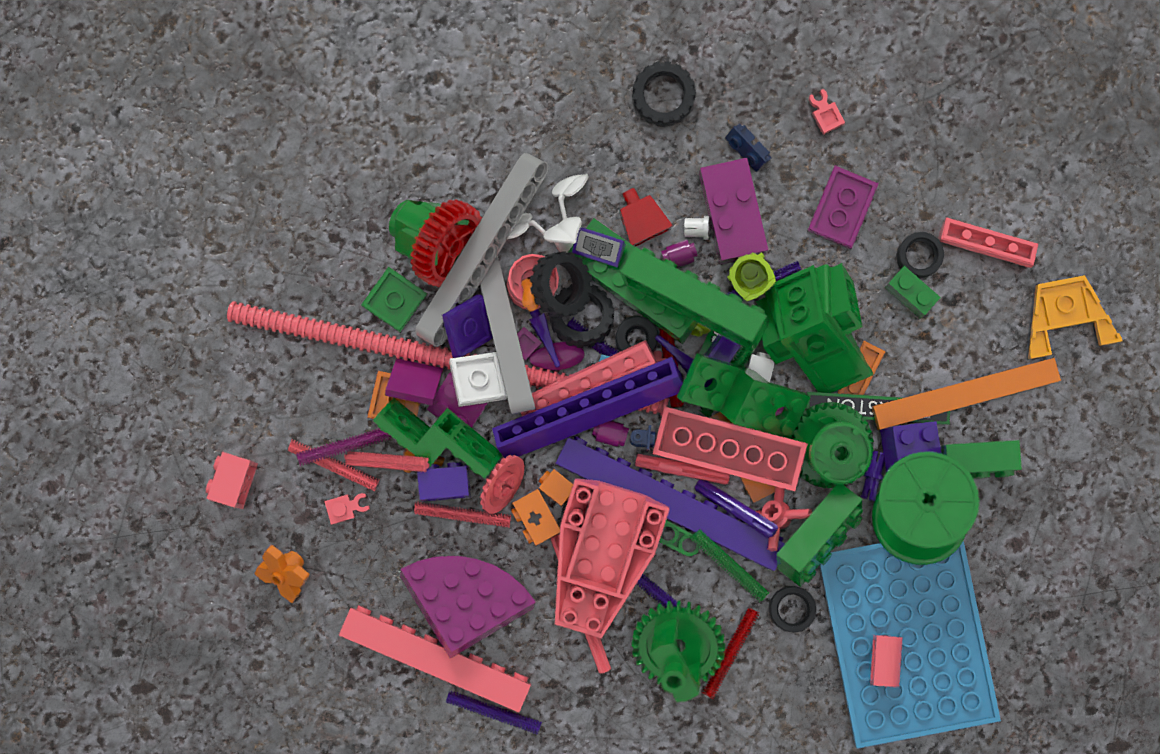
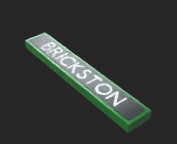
[805,392,950,425]

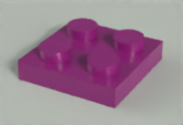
[427,372,489,428]

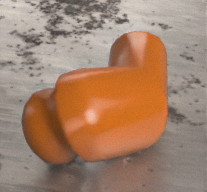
[521,279,539,311]

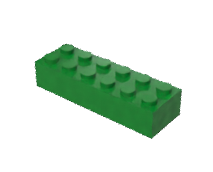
[568,218,698,345]
[620,247,767,352]

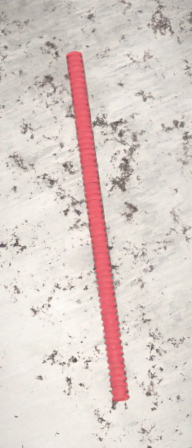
[227,301,669,416]

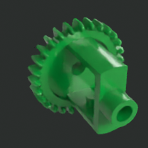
[632,600,725,702]

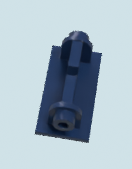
[725,123,772,173]
[629,425,655,453]

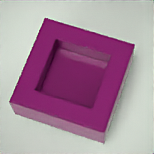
[517,327,542,361]

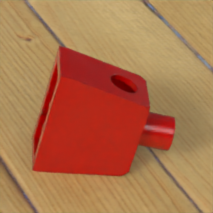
[620,188,672,247]

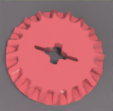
[480,455,525,514]

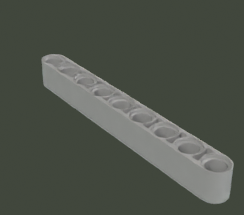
[415,153,548,347]

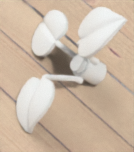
[508,174,589,253]

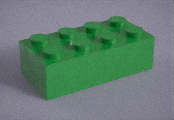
[776,484,863,587]

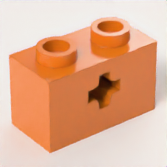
[511,489,560,546]

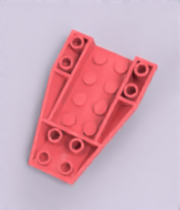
[555,478,670,639]

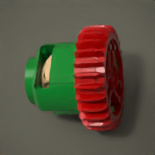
[389,199,482,287]

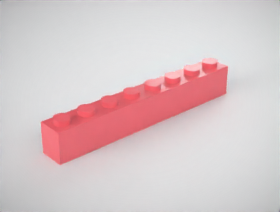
[339,605,531,712]

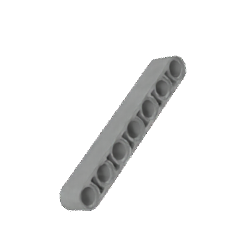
[480,255,535,415]

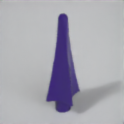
[529,309,560,368]
[655,335,694,374]

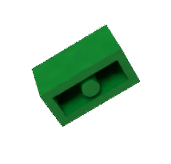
[884,266,941,319]

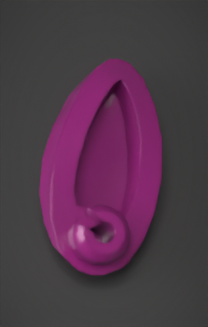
[529,342,585,370]

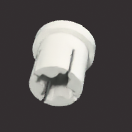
[684,216,710,240]

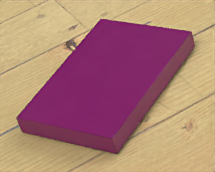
[807,166,879,250]

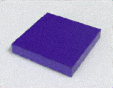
[442,294,493,358]

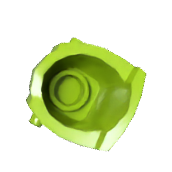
[727,252,776,301]

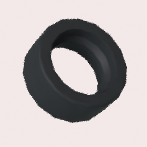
[896,232,944,279]
[769,586,817,633]

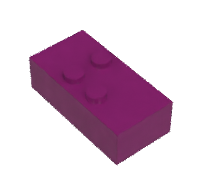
[699,158,768,265]

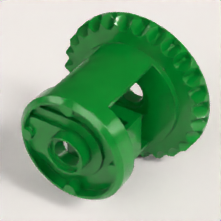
[791,402,874,489]

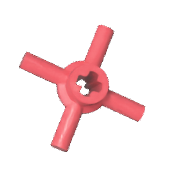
[756,486,812,551]

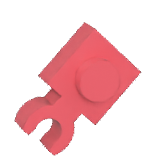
[809,89,845,135]
[324,493,370,525]

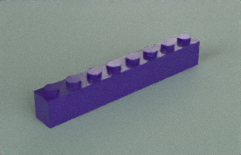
[492,357,683,458]

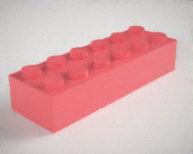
[653,407,808,491]

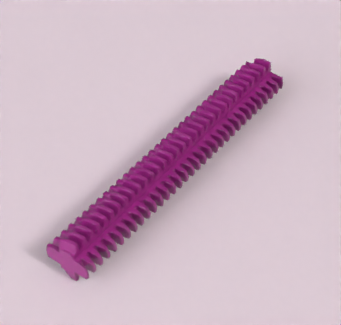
[296,428,391,466]

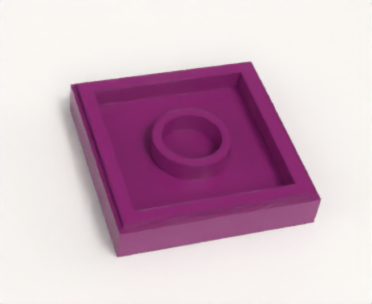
[385,358,443,405]

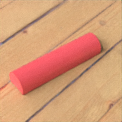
[939,217,1038,268]

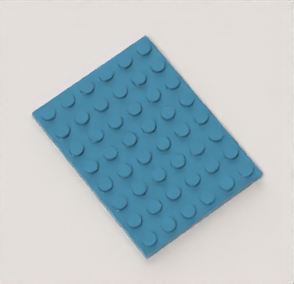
[819,540,1001,748]

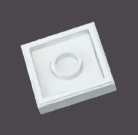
[449,352,507,407]

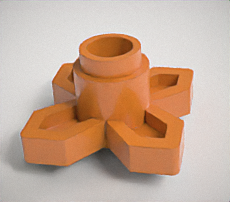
[254,545,309,603]

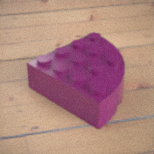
[400,556,536,658]

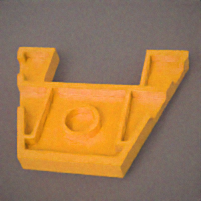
[1028,275,1122,360]

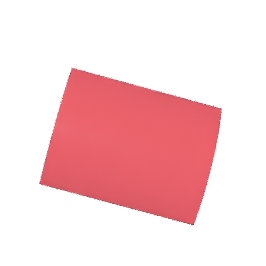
[870,635,903,687]

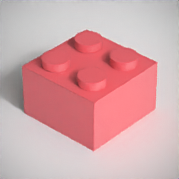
[205,452,258,509]

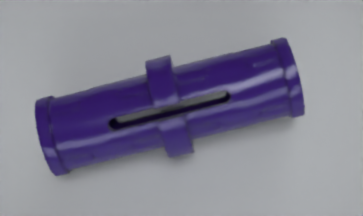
[860,451,885,501]

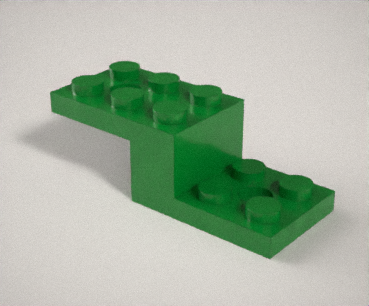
[677,353,811,439]
[373,397,502,479]

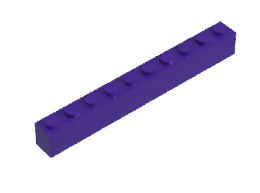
[555,436,785,571]

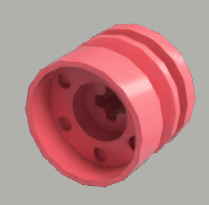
[506,254,559,310]

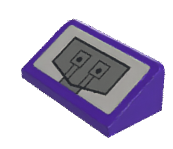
[572,227,626,268]

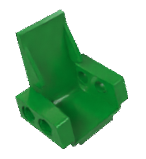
[756,263,873,393]

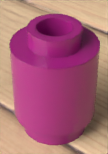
[661,240,698,268]
[592,421,629,447]

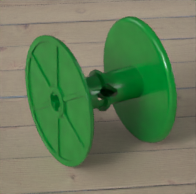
[872,452,979,565]

